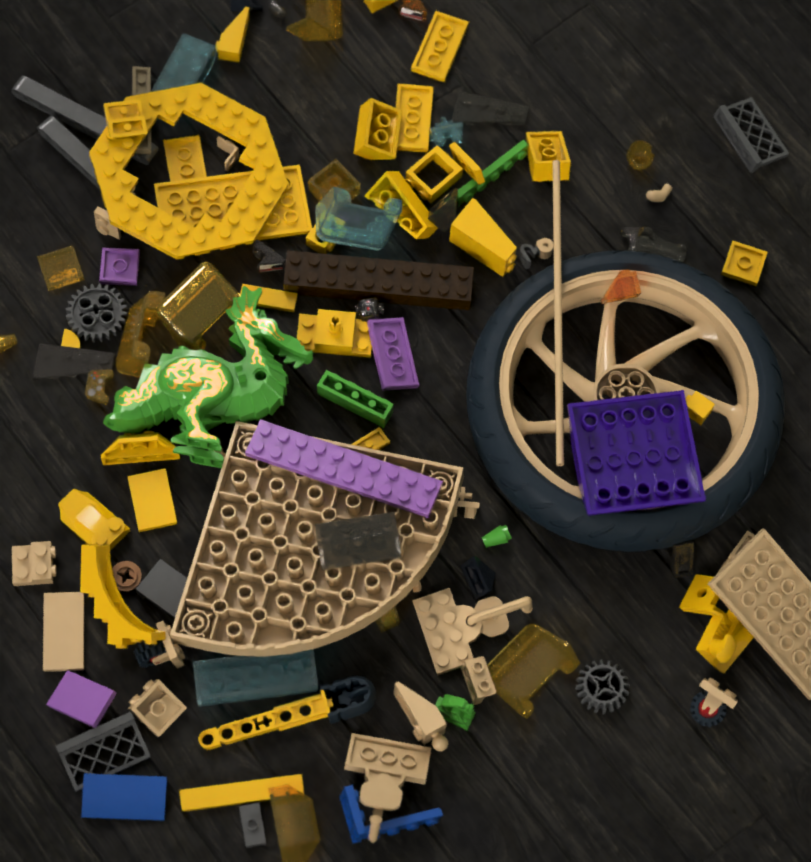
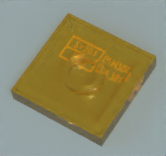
[37,245,84,291]

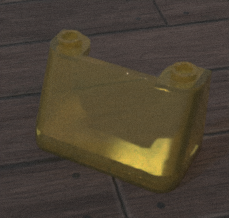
[116,291,168,377]

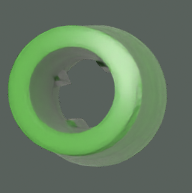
[481,525,512,548]

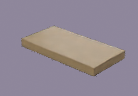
[43,592,84,672]

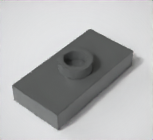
[239,803,266,848]

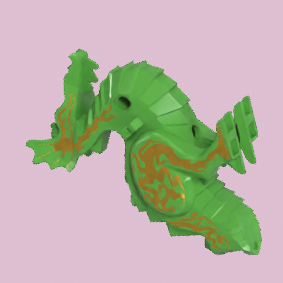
[103,286,313,468]

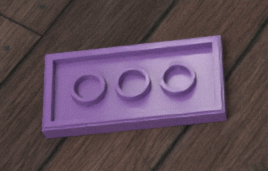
[367,318,419,391]

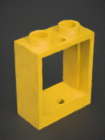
[405,145,463,204]

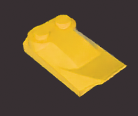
[58,488,130,551]

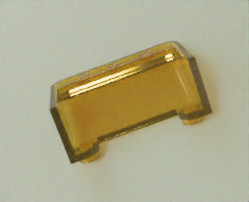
[157,262,241,350]
[487,624,581,719]

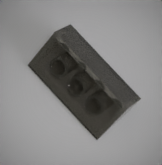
[315,512,402,570]

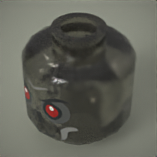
[356,297,385,322]

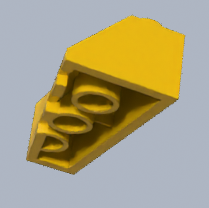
[364,171,440,239]

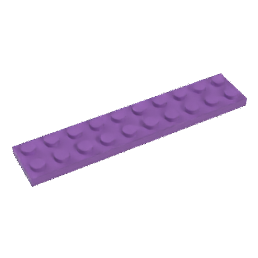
[245,419,443,518]

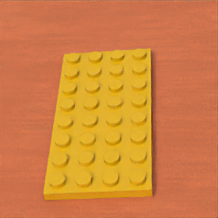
[154,165,312,241]

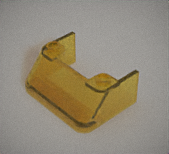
[286,0,342,41]

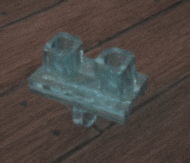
[429,116,463,147]

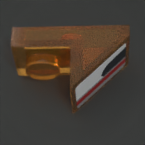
[399,0,427,22]

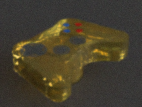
[85,369,114,404]

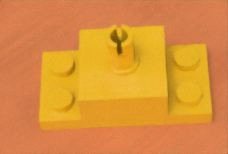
[297,309,372,358]

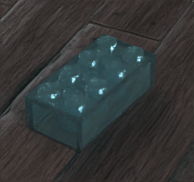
[152,33,217,92]

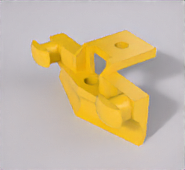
[679,574,754,673]

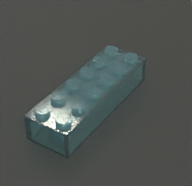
[193,649,318,707]

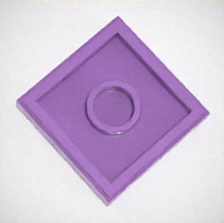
[99,248,140,286]

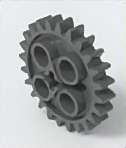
[66,283,128,342]

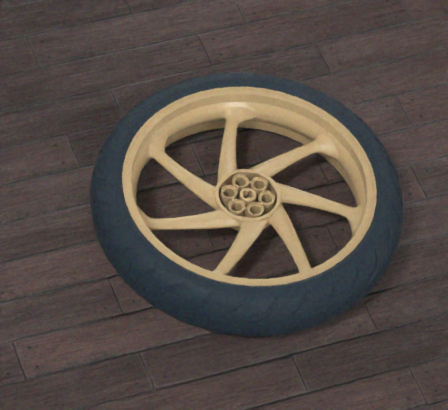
[466,251,785,552]

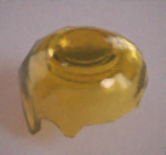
[626,140,654,170]

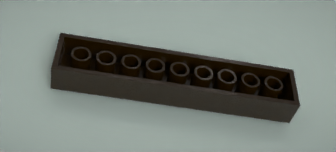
[283,250,474,310]

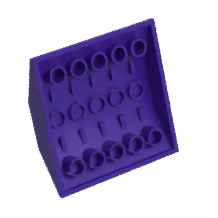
[567,390,706,516]

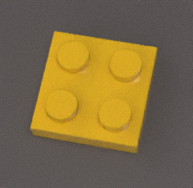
[721,240,768,286]

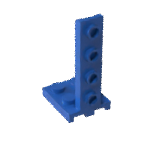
[339,785,443,844]

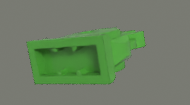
[435,694,476,731]

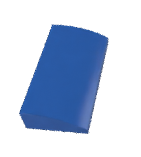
[81,774,167,821]

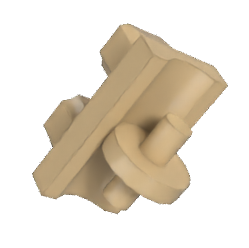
[454,487,480,519]

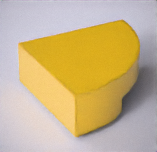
[61,329,81,351]

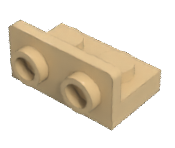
[461,656,496,705]

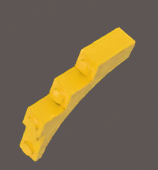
[80,544,166,649]

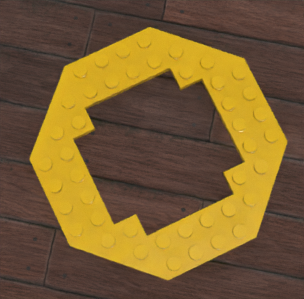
[89,83,288,260]

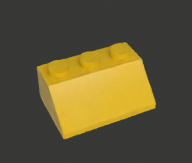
[353,98,402,160]

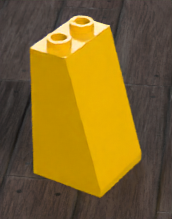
[449,198,517,277]

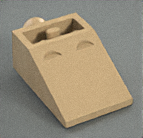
[394,682,448,751]

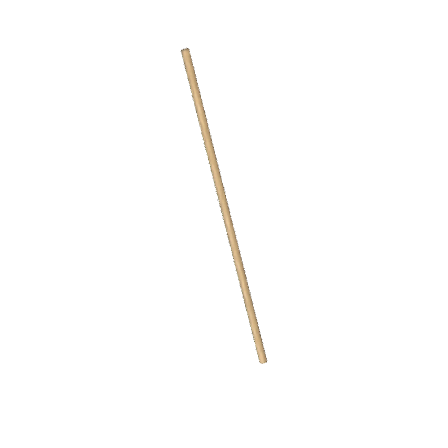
[552,160,564,466]

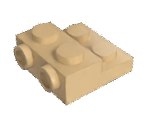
[12,541,57,586]
[127,679,187,737]

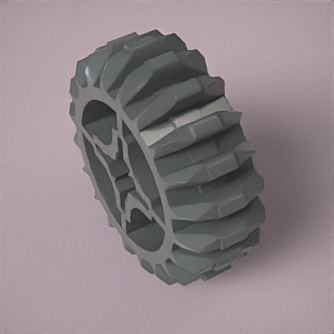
[575,660,630,714]

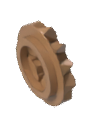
[112,561,142,592]

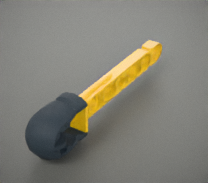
[198,675,376,750]

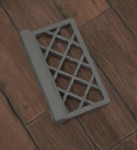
[713,97,789,173]
[56,712,151,791]

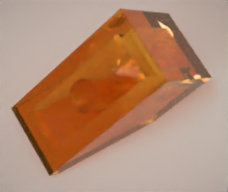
[600,270,641,304]

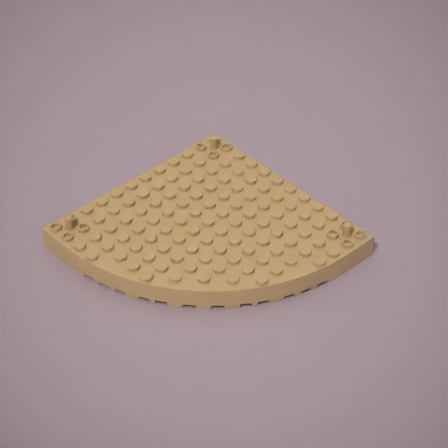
[170,421,464,657]

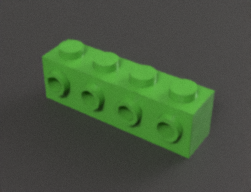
[317,370,394,428]

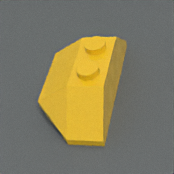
[101,431,180,465]

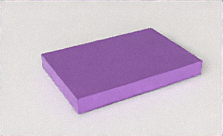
[46,670,117,728]

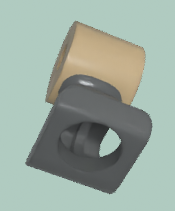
[519,238,554,269]

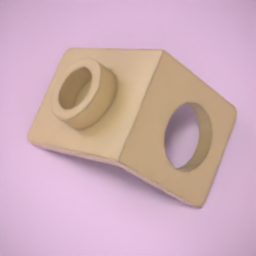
[217,136,239,171]

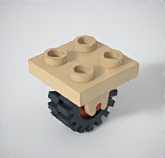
[134,621,185,669]
[690,677,738,727]

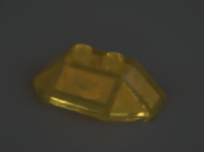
[268,784,320,862]

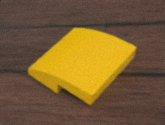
[103,99,148,139]

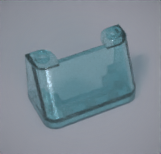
[316,187,402,250]

